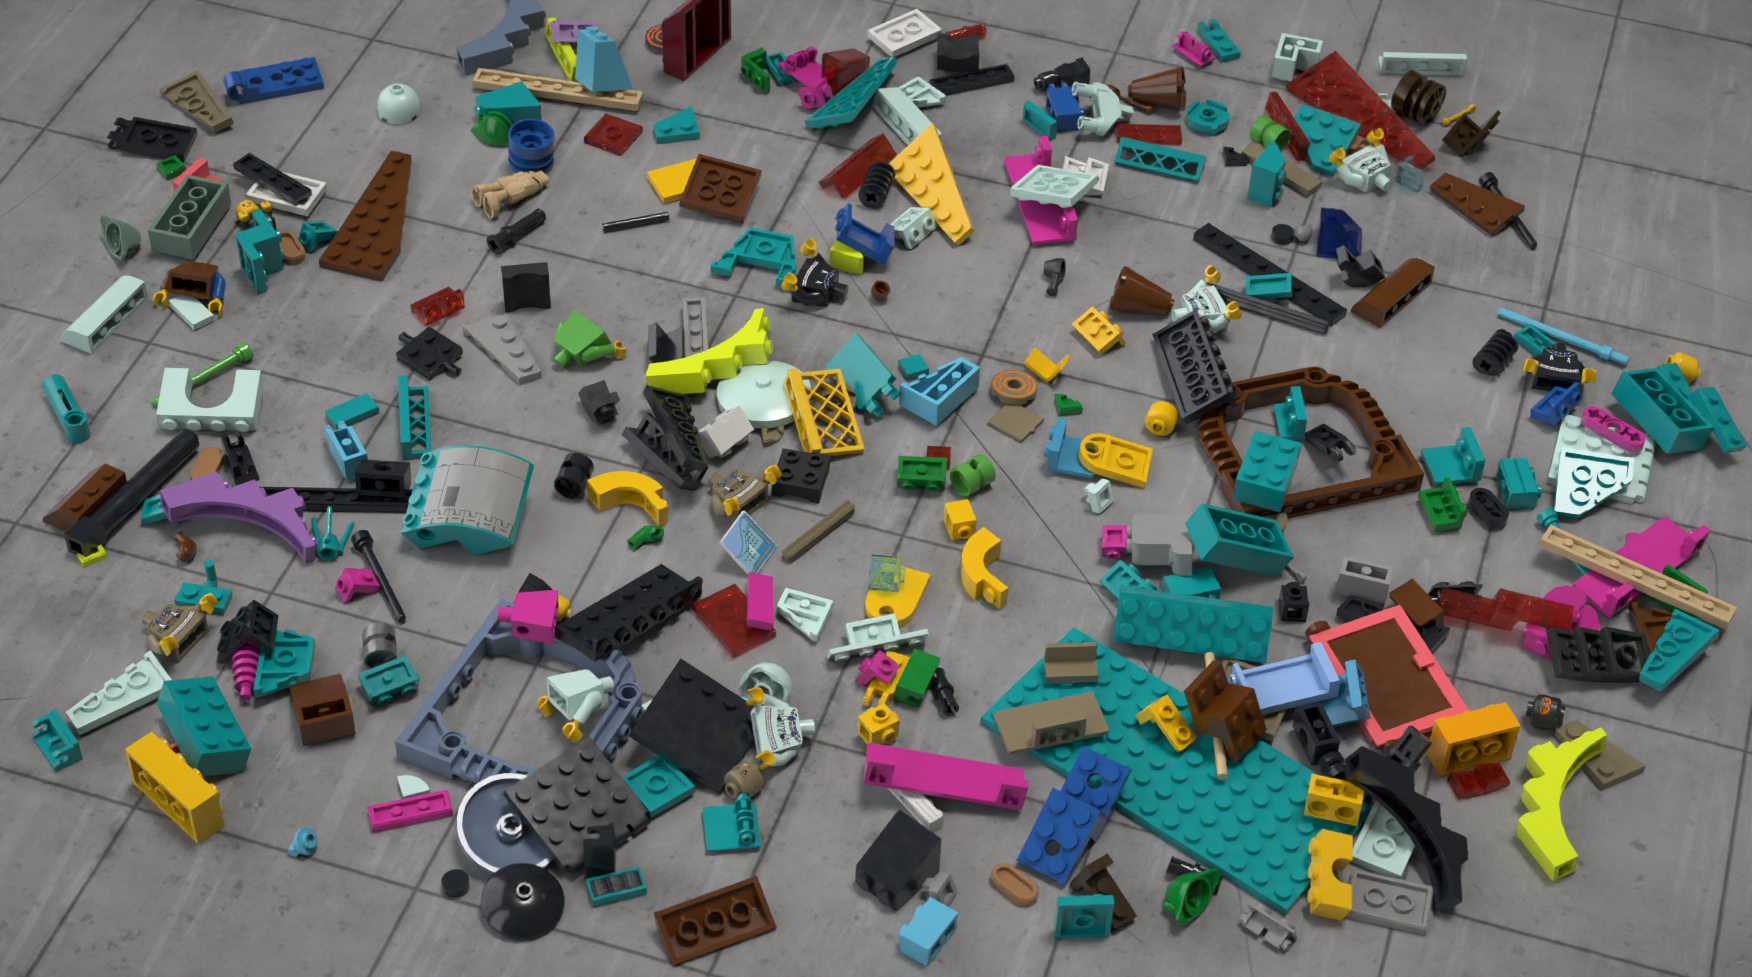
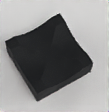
[937,34,979,71]
[501,262,551,313]
[772,448,830,503]

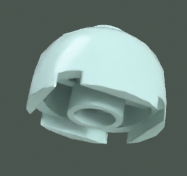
[377,84,421,125]
[739,662,792,706]

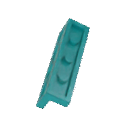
[1115,137,1207,182]
[398,375,432,460]

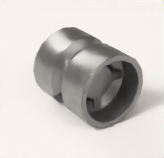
[362,623,397,669]

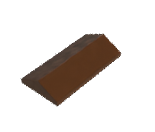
[653,876,777,966]

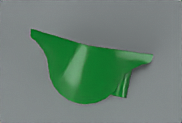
[471,111,513,147]
[1163,868,1221,926]

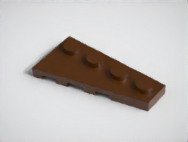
[1430,172,1525,237]

